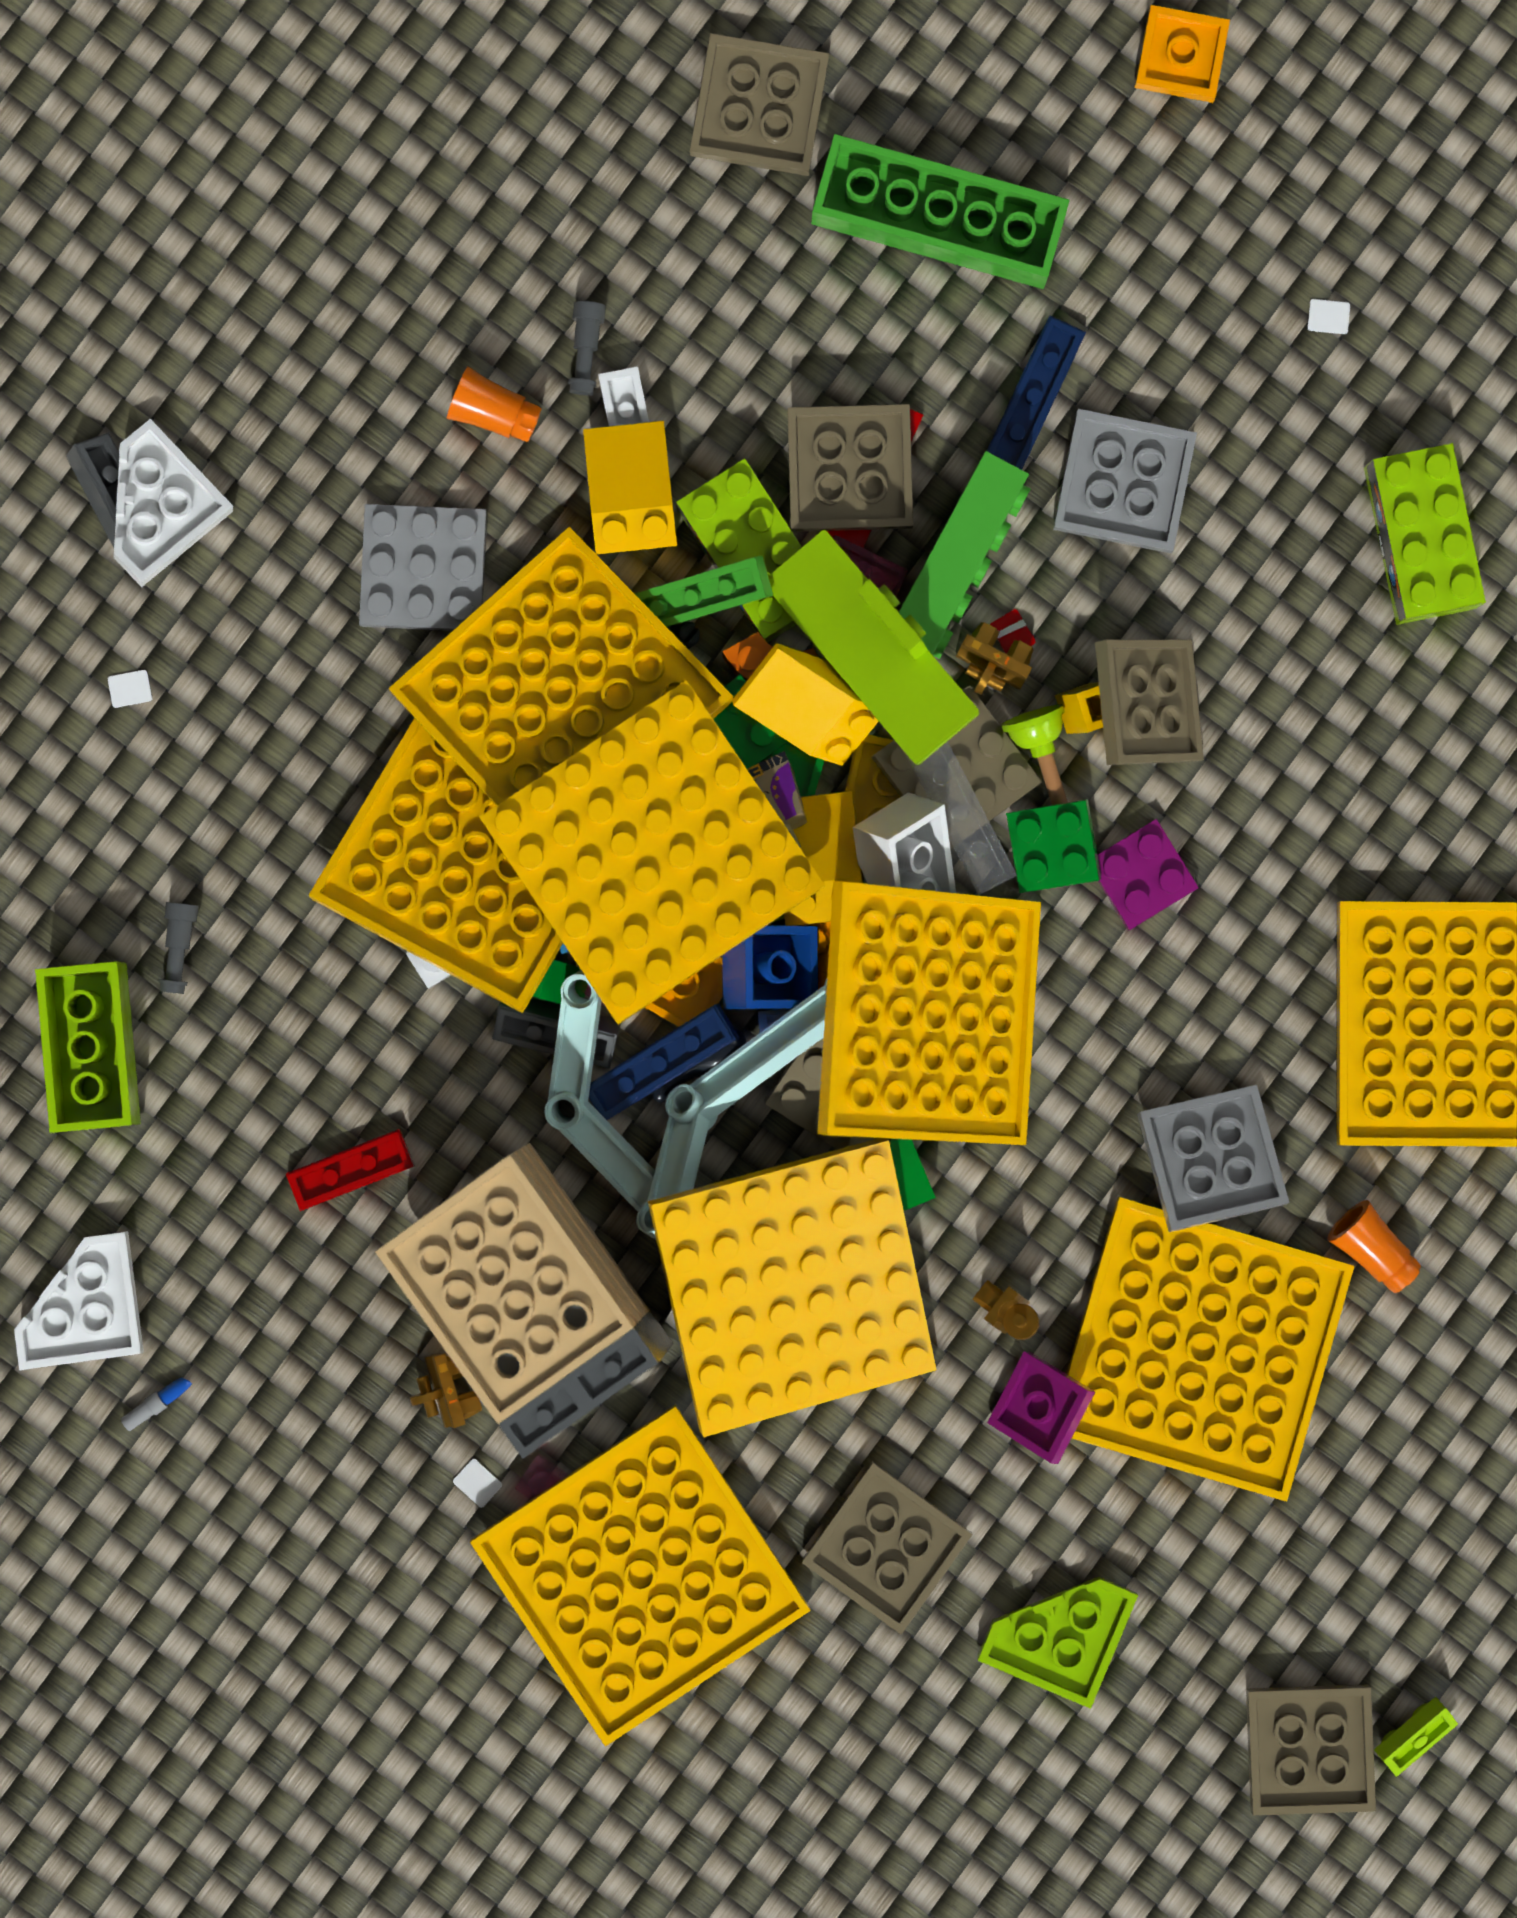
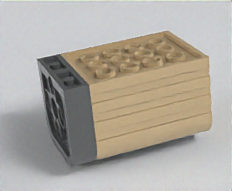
[375,1143,674,1459]

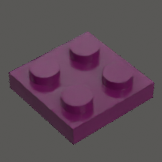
[1097,819,1199,931]
[987,1351,1095,1464]

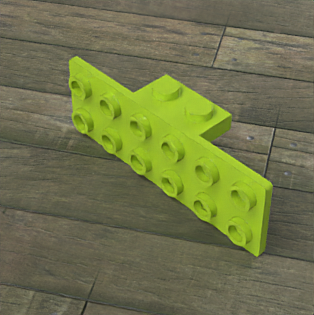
[768,530,980,765]

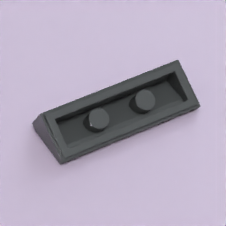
[67,433,119,548]
[492,998,621,1069]

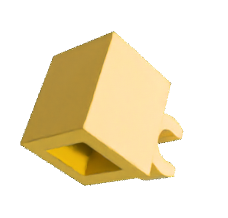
[1055,682,1103,734]

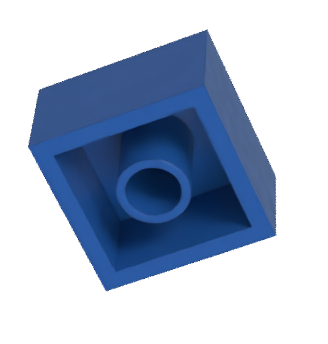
[722,926,818,1009]

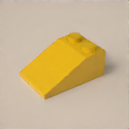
[583,420,677,555]
[732,643,879,766]
[784,790,865,926]

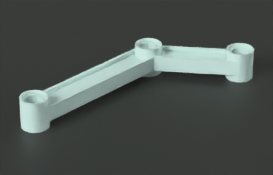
[544,970,655,1212]
[636,979,827,1241]

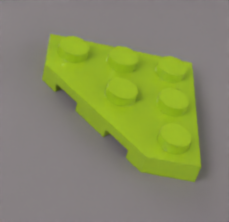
[977,1577,1138,1709]

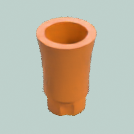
[446,366,542,442]
[1327,1200,1421,1293]

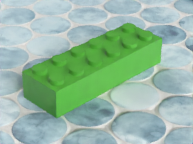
[811,134,1070,289]
[899,451,1031,659]

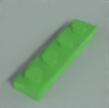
[635,555,773,627]

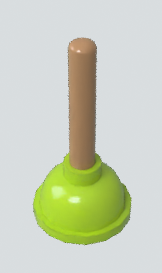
[1001,704,1068,805]

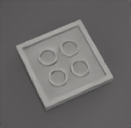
[1053,409,1197,553]
[359,504,487,631]
[1137,1085,1289,1232]

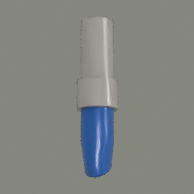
[121,1378,192,1431]

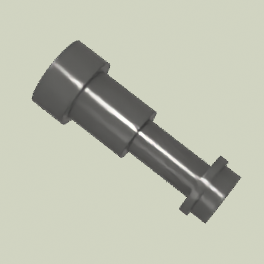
[568,301,606,395]
[159,902,199,994]

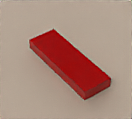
[286,1129,415,1211]

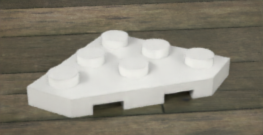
[114,419,233,587]
[14,1231,144,1370]

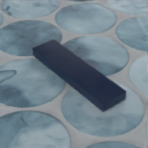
[987,315,1086,470]
[589,1003,740,1121]

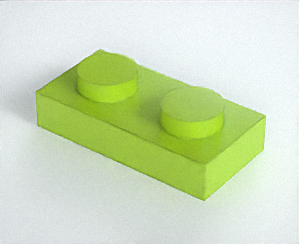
[1374,1697,1458,1777]

